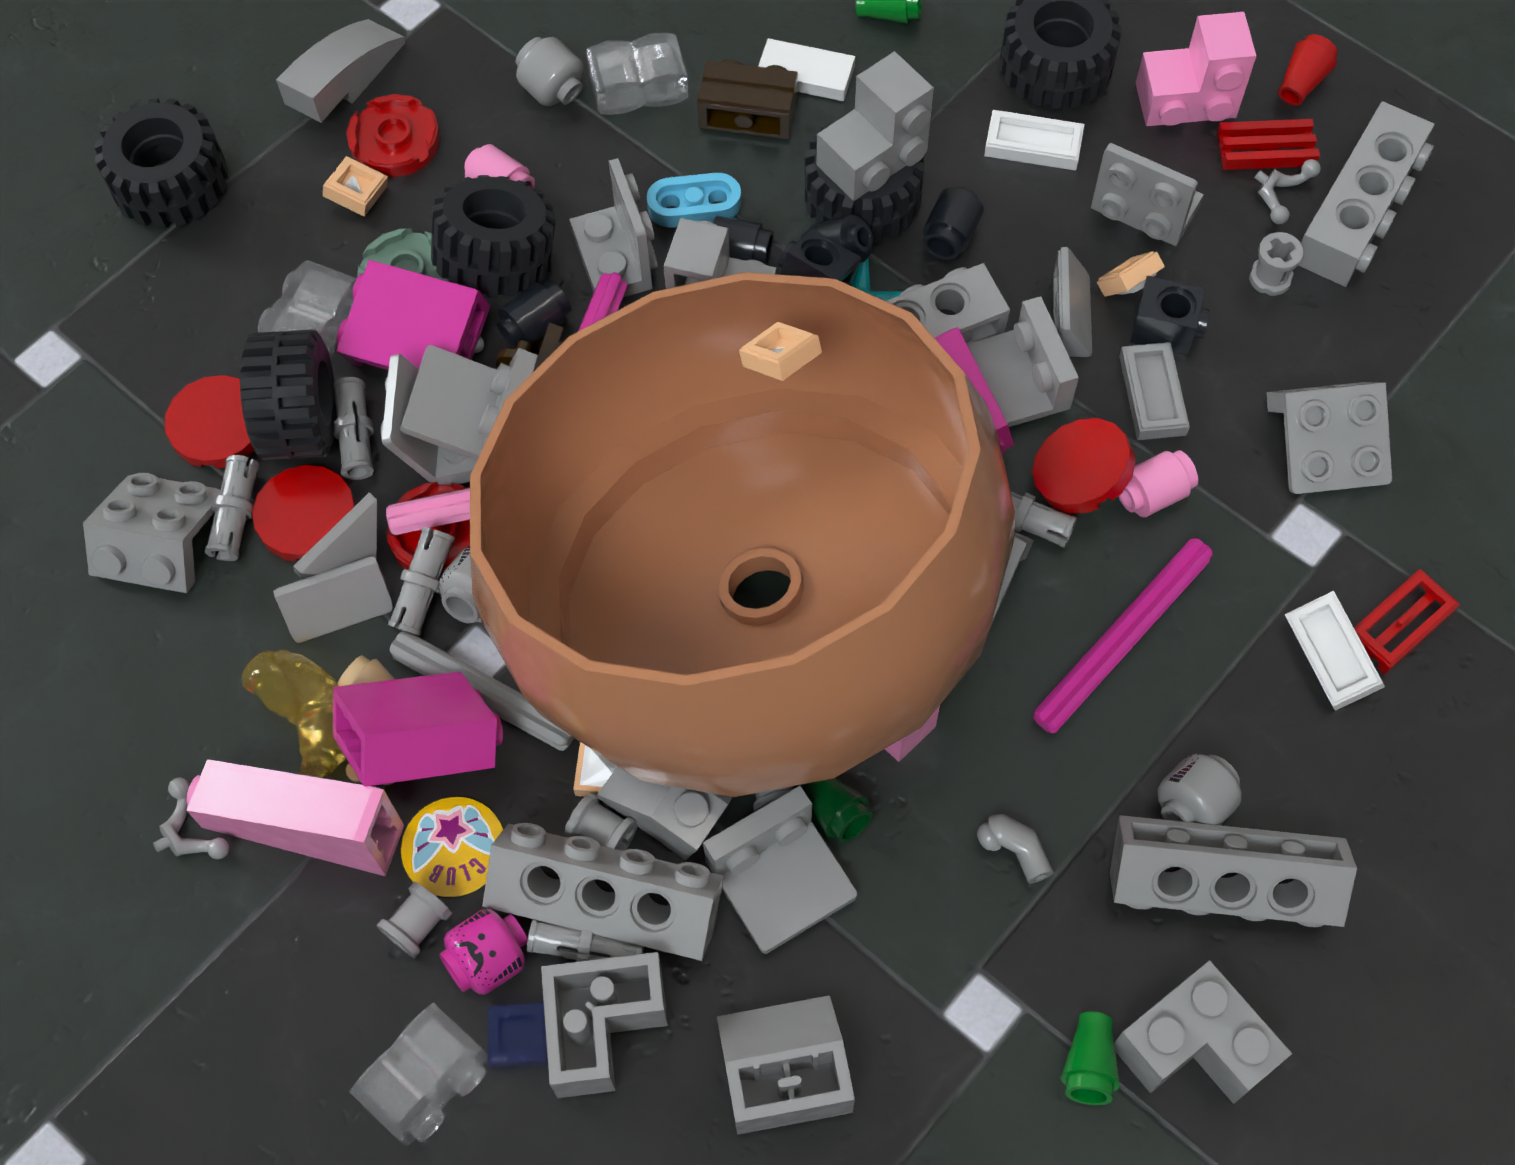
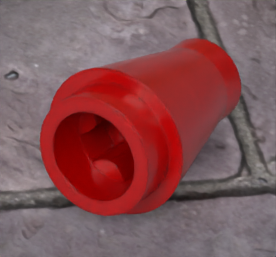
[1278,34,1338,106]

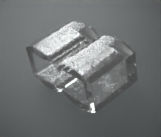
[586,33,688,115]
[258,260,357,358]
[350,1003,489,1146]

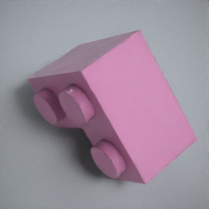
[1136,12,1256,126]

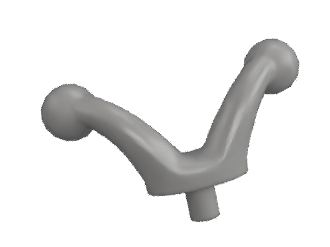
[1254,159,1321,224]
[153,777,230,860]

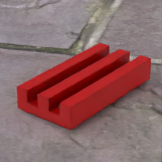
[1217,119,1320,170]
[1354,569,1460,675]

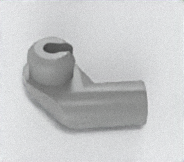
[977,814,1054,884]

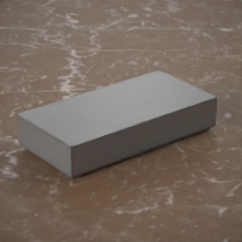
[1119,342,1190,440]

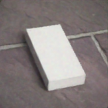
[758,38,855,101]
[984,110,1084,171]
[1285,591,1385,711]

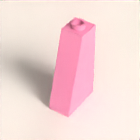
[186,759,404,876]

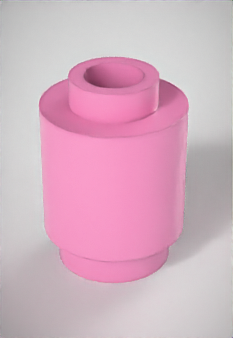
[464,144,535,189]
[1119,450,1198,518]

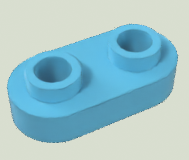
[647,173,741,228]

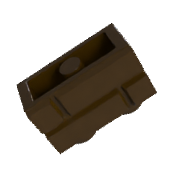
[697,59,798,140]

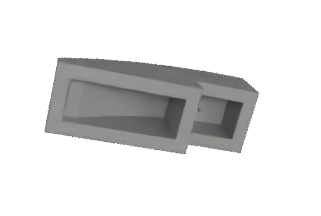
[276,19,406,123]

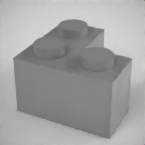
[816,51,934,201]
[663,218,777,289]
[541,952,668,1098]
[1114,960,1292,1104]

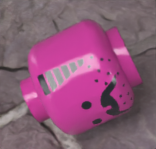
[439,909,528,995]

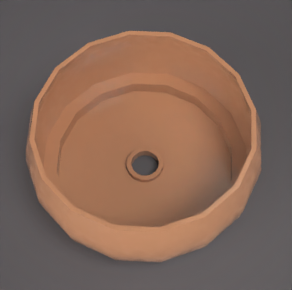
[470,272,1015,797]

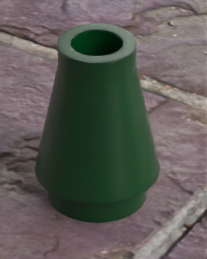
[797,777,873,843]

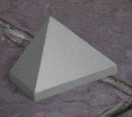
[293,492,377,579]

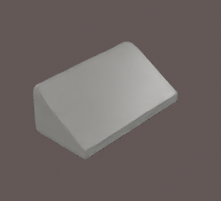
[1053,247,1092,357]
[273,556,394,643]

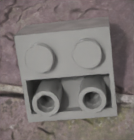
[717,995,855,1135]

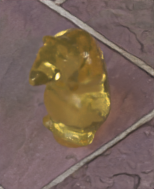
[242,649,346,778]

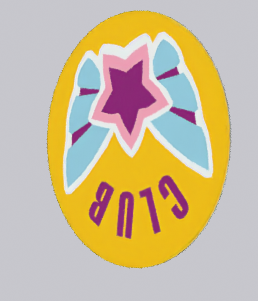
[401,797,503,897]

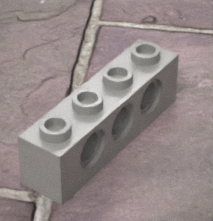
[1298,101,1435,287]
[886,263,1010,343]
[1110,815,1357,927]
[482,823,724,961]

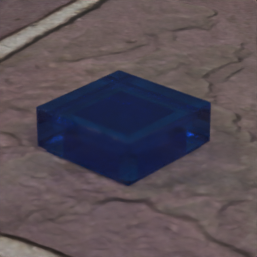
[488,1002,548,1069]

